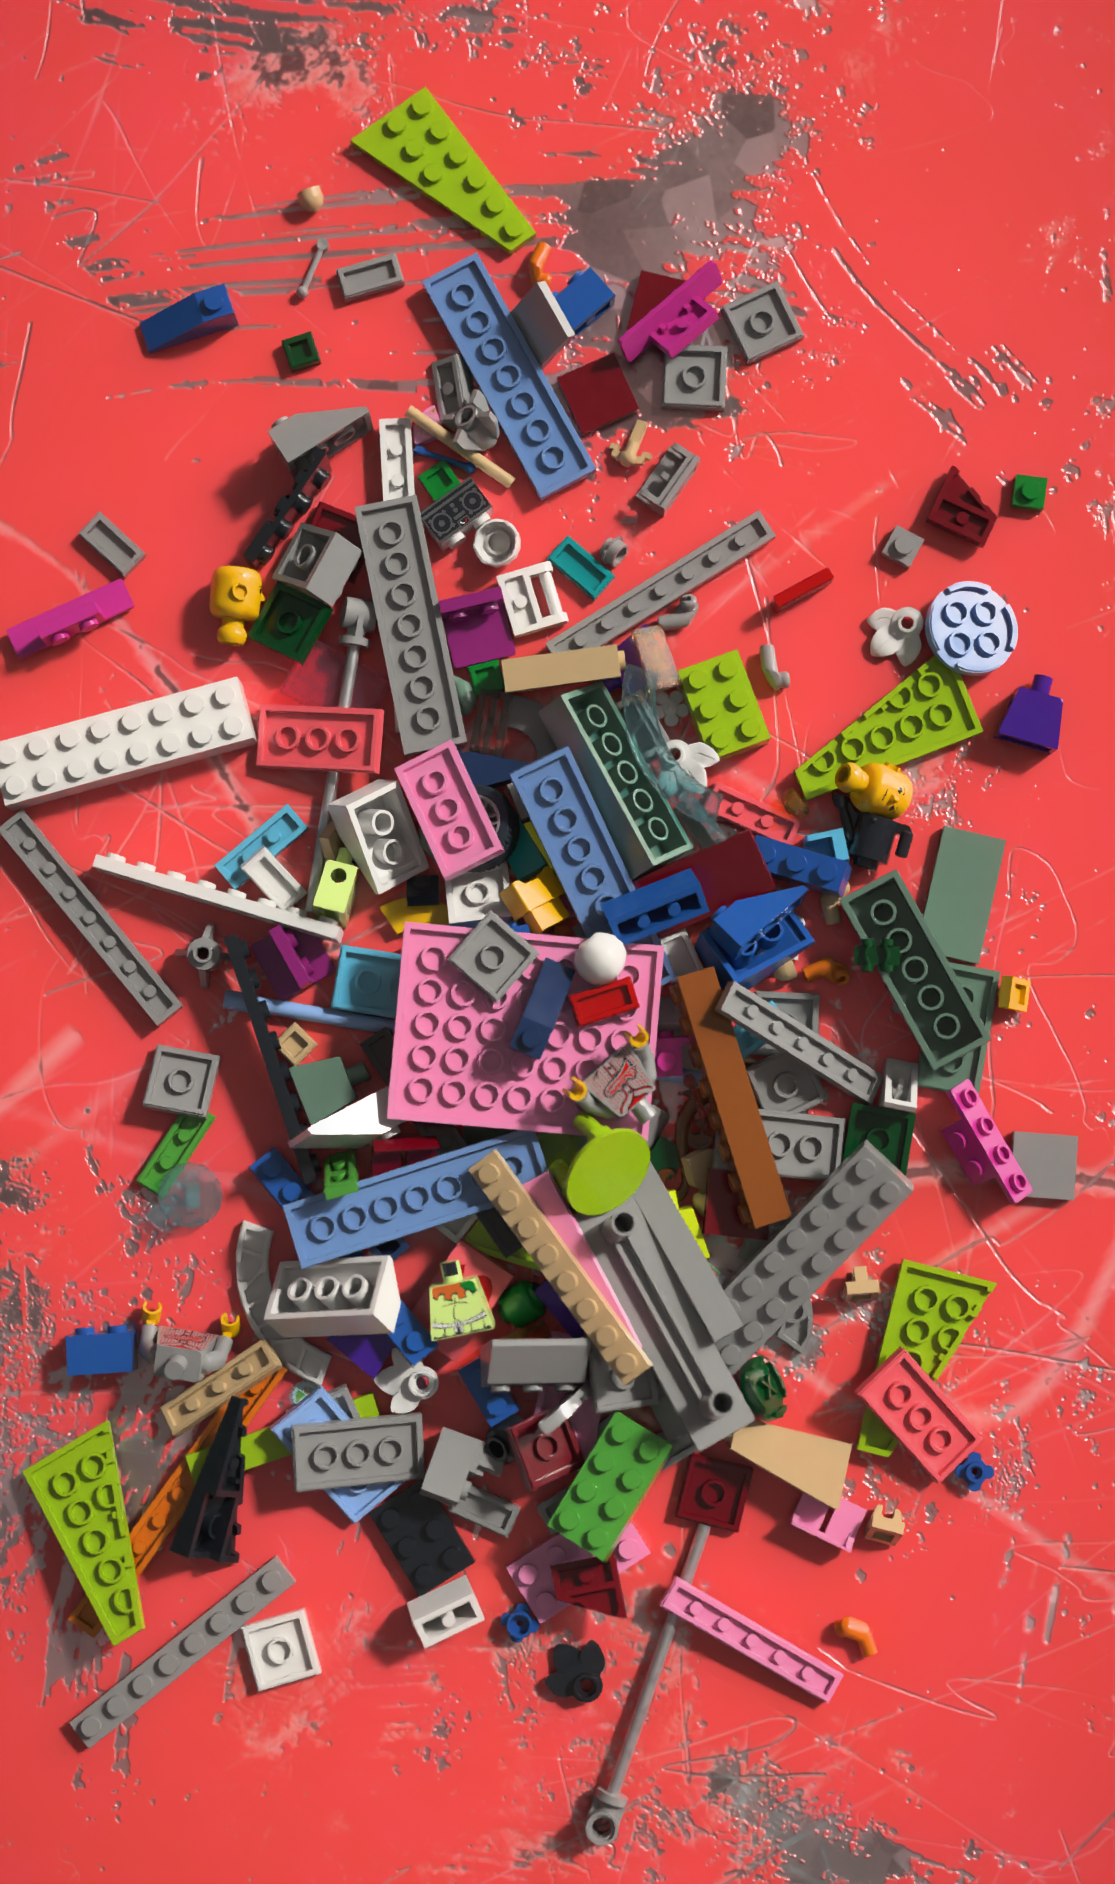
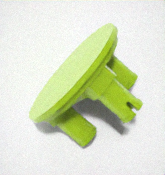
[548,1112,650,1215]

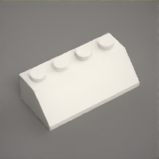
[263,1255,401,1338]

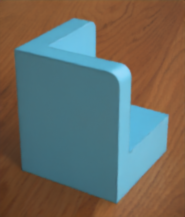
[802,828,850,861]

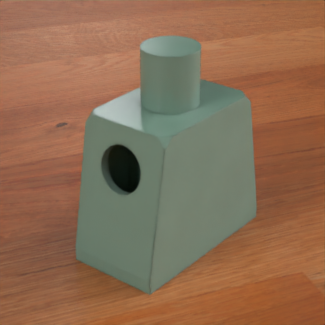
[288,1057,371,1126]

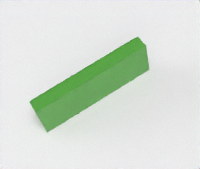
[136,1112,217,1199]
[323,1149,359,1200]

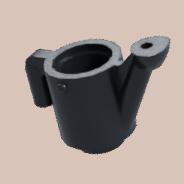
[832,793,913,871]

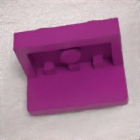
[251,925,336,1000]

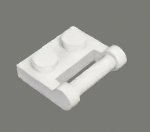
[496,561,569,638]

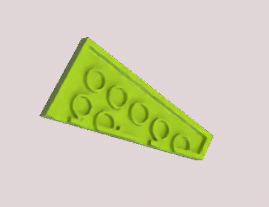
[794,655,984,802]

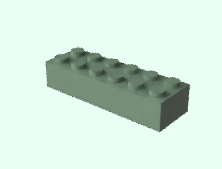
[538,681,694,880]
[839,869,992,1072]

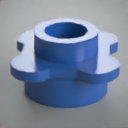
[955,1452,994,1491]
[501,1603,539,1643]

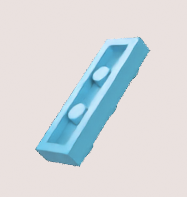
[214,803,309,890]

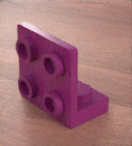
[438,586,516,669]

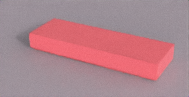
[702,781,802,845]

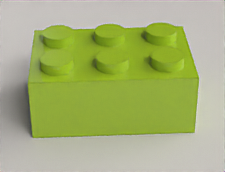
[676,649,771,762]

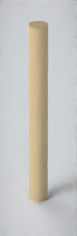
[404,405,516,489]

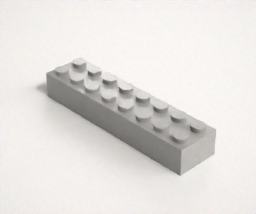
[699,1139,914,1376]

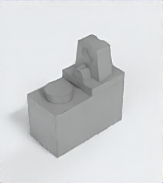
[419,1427,505,1507]

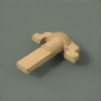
[609,419,652,467]

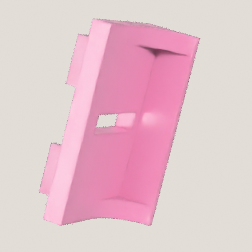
[789,1492,867,1553]

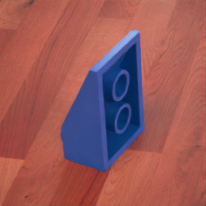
[694,911,815,991]

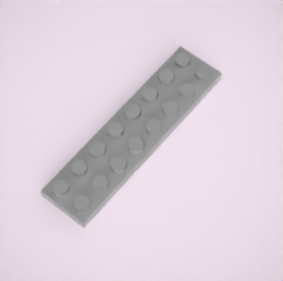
[354,494,467,756]

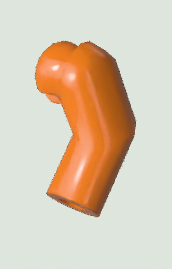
[801,957,851,985]
[834,1616,878,1657]

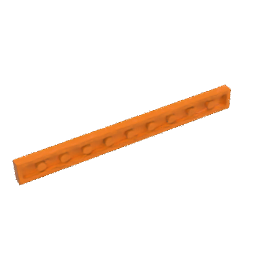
[68,1363,289,1638]

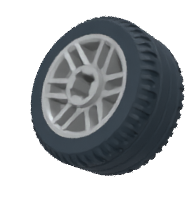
[468,784,520,873]

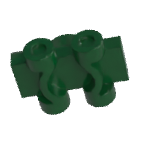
[854,939,900,972]

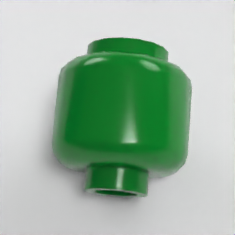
[498,1280,546,1328]

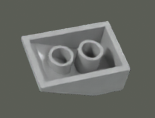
[267,406,374,478]

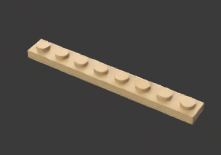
[468,1149,653,1386]

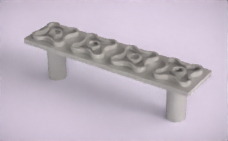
[574,1195,755,1451]

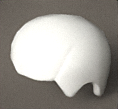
[473,519,521,568]
[573,932,627,985]

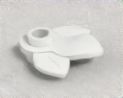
[867,607,924,667]
[659,739,720,797]
[374,1348,439,1413]

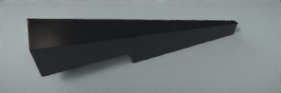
[169,1396,249,1563]

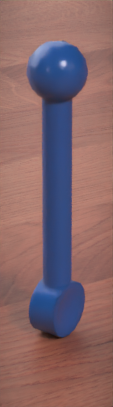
[413,445,477,474]

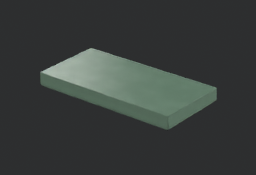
[923,826,1006,965]
[917,962,1000,1095]

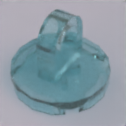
[157,1162,223,1228]

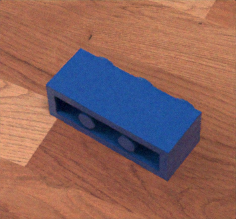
[755,835,852,898]
[600,868,710,945]

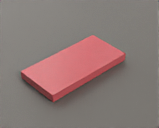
[255,704,384,774]
[854,1346,984,1485]

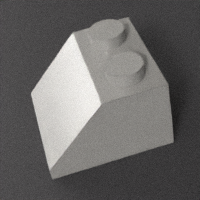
[272,522,363,607]

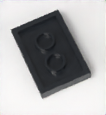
[369,1479,476,1597]

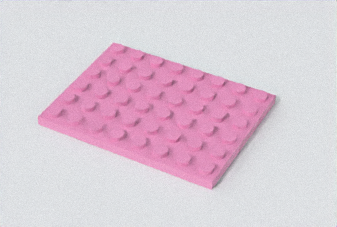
[386,922,664,1141]

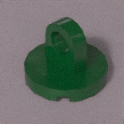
[739,1356,787,1422]

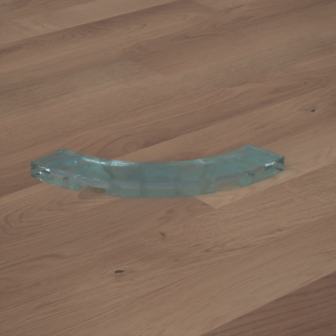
[622,664,723,827]

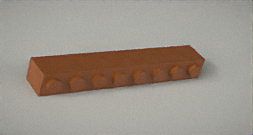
[669,966,792,1229]

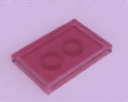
[280,640,391,709]

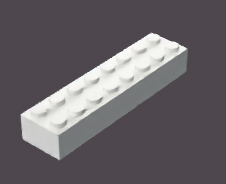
[0,676,257,811]

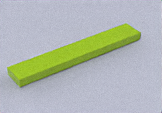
[185,1392,380,1485]

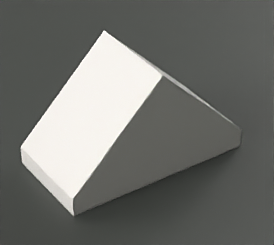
[877,1058,918,1113]

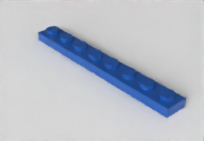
[249,1147,439,1368]

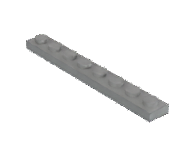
[545,510,776,653]
[0,809,184,1027]
[69,1555,296,1749]

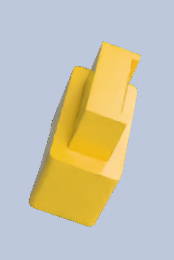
[499,865,570,934]

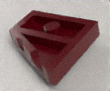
[925,465,998,548]
[550,1553,627,1619]

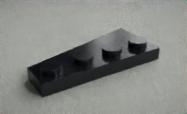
[243,446,332,570]

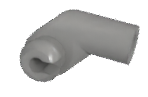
[658,594,699,632]
[759,644,790,690]

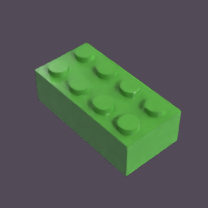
[547,1411,674,1562]

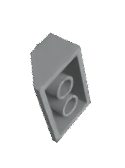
[480,1339,590,1393]

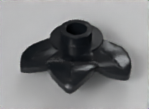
[545,1640,605,1702]

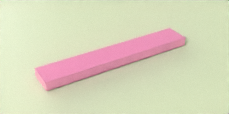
[523,1170,643,1348]
[659,1575,844,1704]

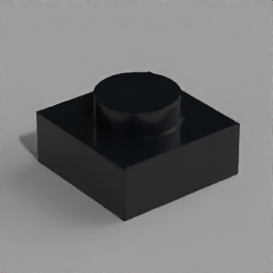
[406,875,440,907]

